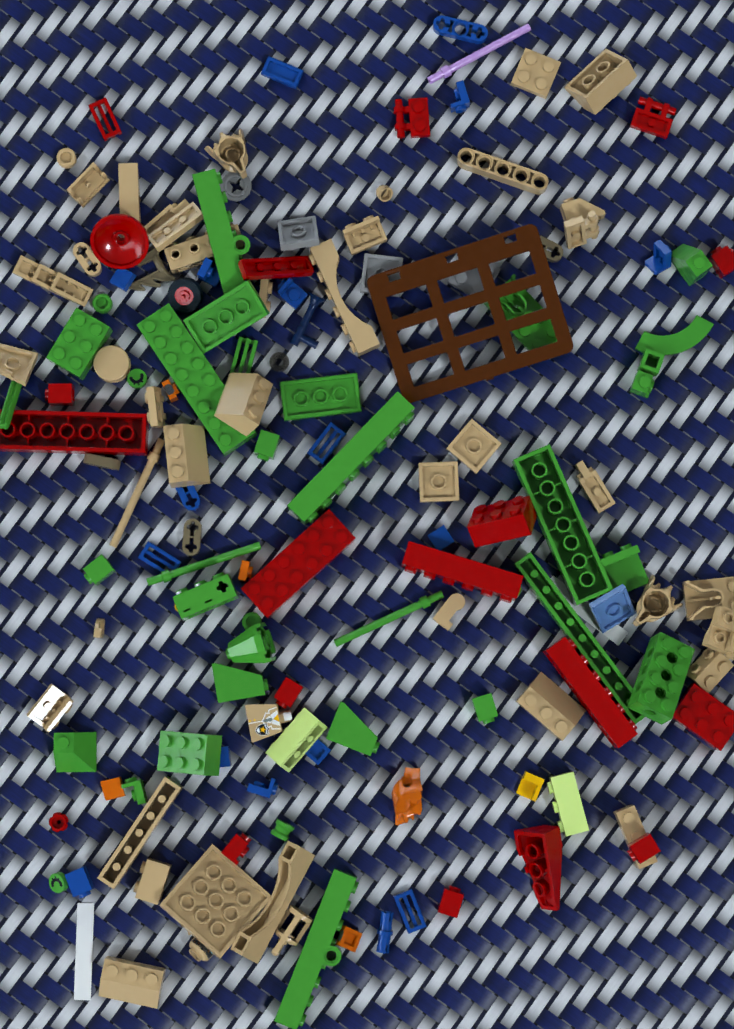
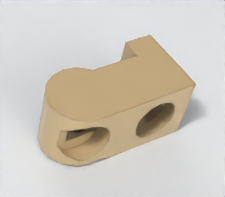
[432,593,465,631]

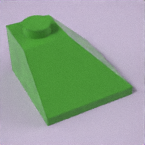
[54,732,97,772]

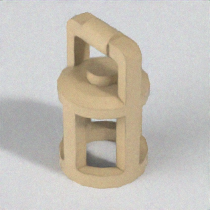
[271,904,313,956]

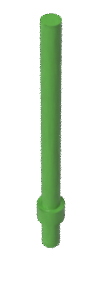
[146,542,261,586]
[334,591,444,647]

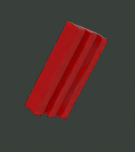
[88,97,122,141]

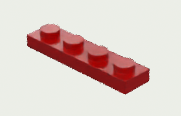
[238,256,314,280]

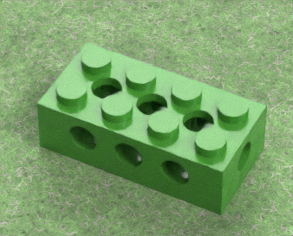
[627,632,695,725]

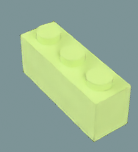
[265,707,328,773]
[547,771,589,836]

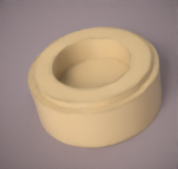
[56,148,77,169]

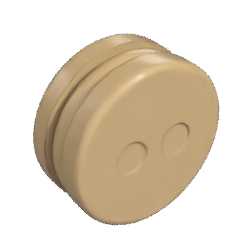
[93,345,131,383]

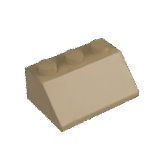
[564,49,637,115]
[214,373,273,437]
[163,423,211,488]
[515,672,586,741]
[99,956,166,1009]

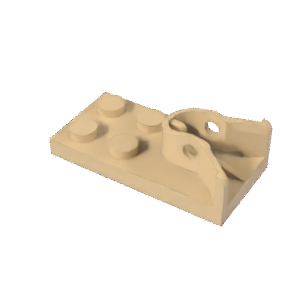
[682,577,734,621]

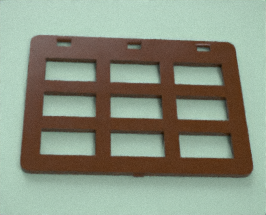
[367,224,574,403]

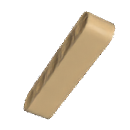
[457,147,549,195]

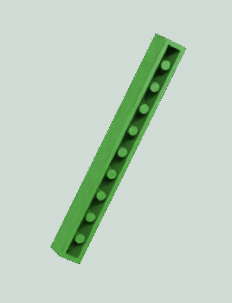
[513,552,645,724]

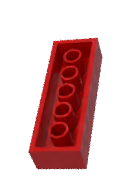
[241,509,356,619]
[402,541,524,603]
[543,637,638,748]

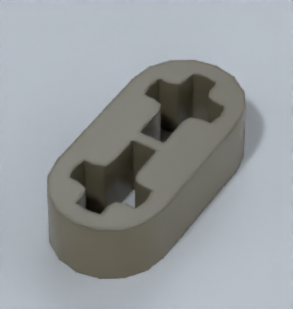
[540,236,563,263]
[83,453,121,471]
[182,518,202,556]

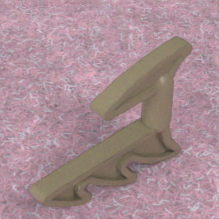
[129,248,176,291]

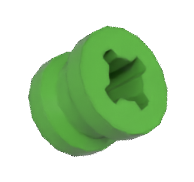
[270,818,295,842]

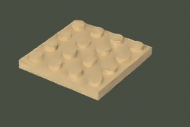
[159,844,271,959]

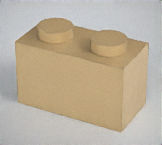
[133,858,172,905]

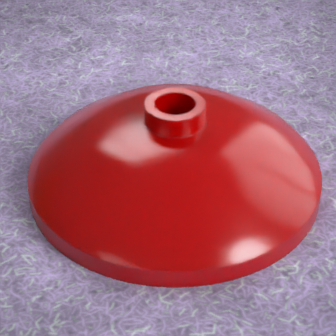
[90,214,149,269]

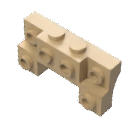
[702,606,734,660]

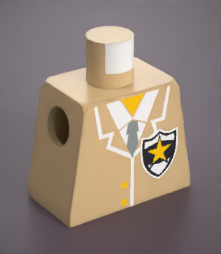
[245,704,293,742]

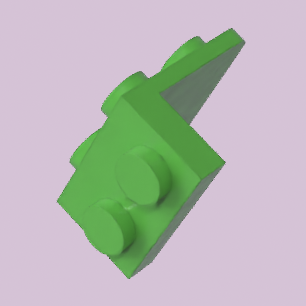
[601,543,649,591]

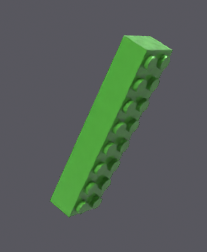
[136,303,257,456]
[287,391,415,525]
[512,444,613,606]

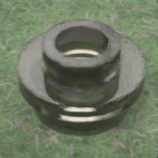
[270,352,289,372]

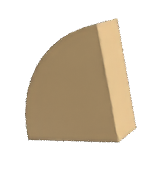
[93,618,105,638]

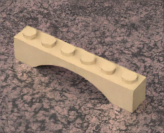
[308,239,380,356]
[230,841,315,964]

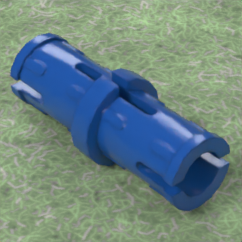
[376,911,394,953]

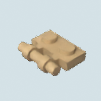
[563,210,600,250]
[145,386,167,428]

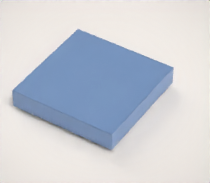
[589,584,636,633]

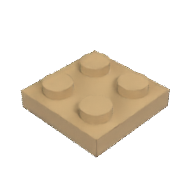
[510,48,561,99]
[446,419,502,474]
[418,461,459,503]

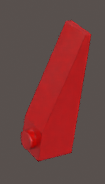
[514,825,562,911]

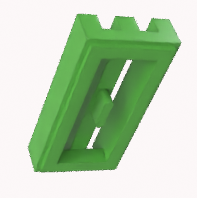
[230,336,258,373]

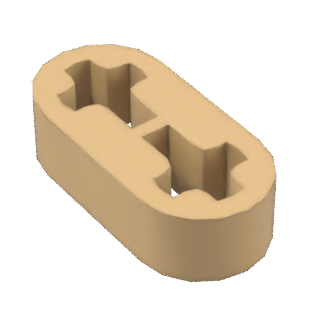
[73,242,102,277]

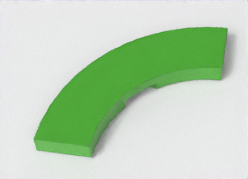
[635,315,714,355]

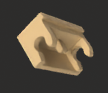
[67,162,110,208]

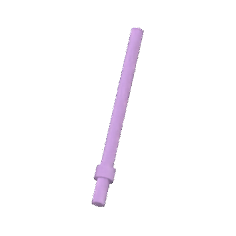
[427,23,531,84]

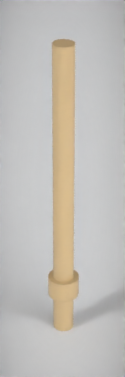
[109,438,165,548]

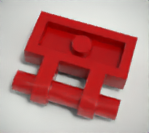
[630,96,677,139]
[393,97,430,139]

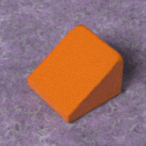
[100,777,126,801]

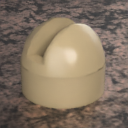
[376,185,393,202]

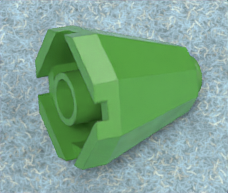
[225,622,276,663]

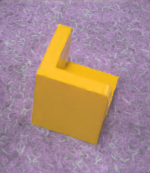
[516,771,545,802]

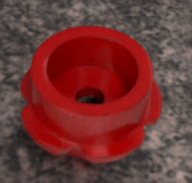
[49,812,69,832]

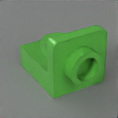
[121,777,148,805]

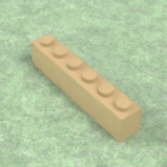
[97,776,183,889]

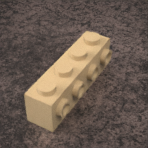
[164,223,245,275]

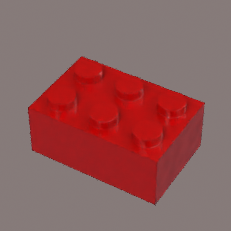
[467,496,537,547]
[672,683,734,751]

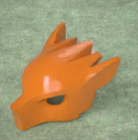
[392,767,423,825]

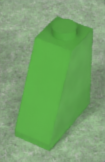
[671,244,713,286]
[212,663,269,703]
[326,701,380,756]

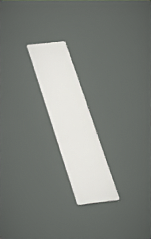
[550,575,628,646]
[74,903,94,1000]

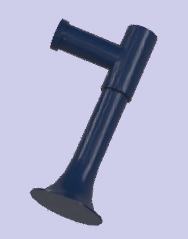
[290,292,327,349]

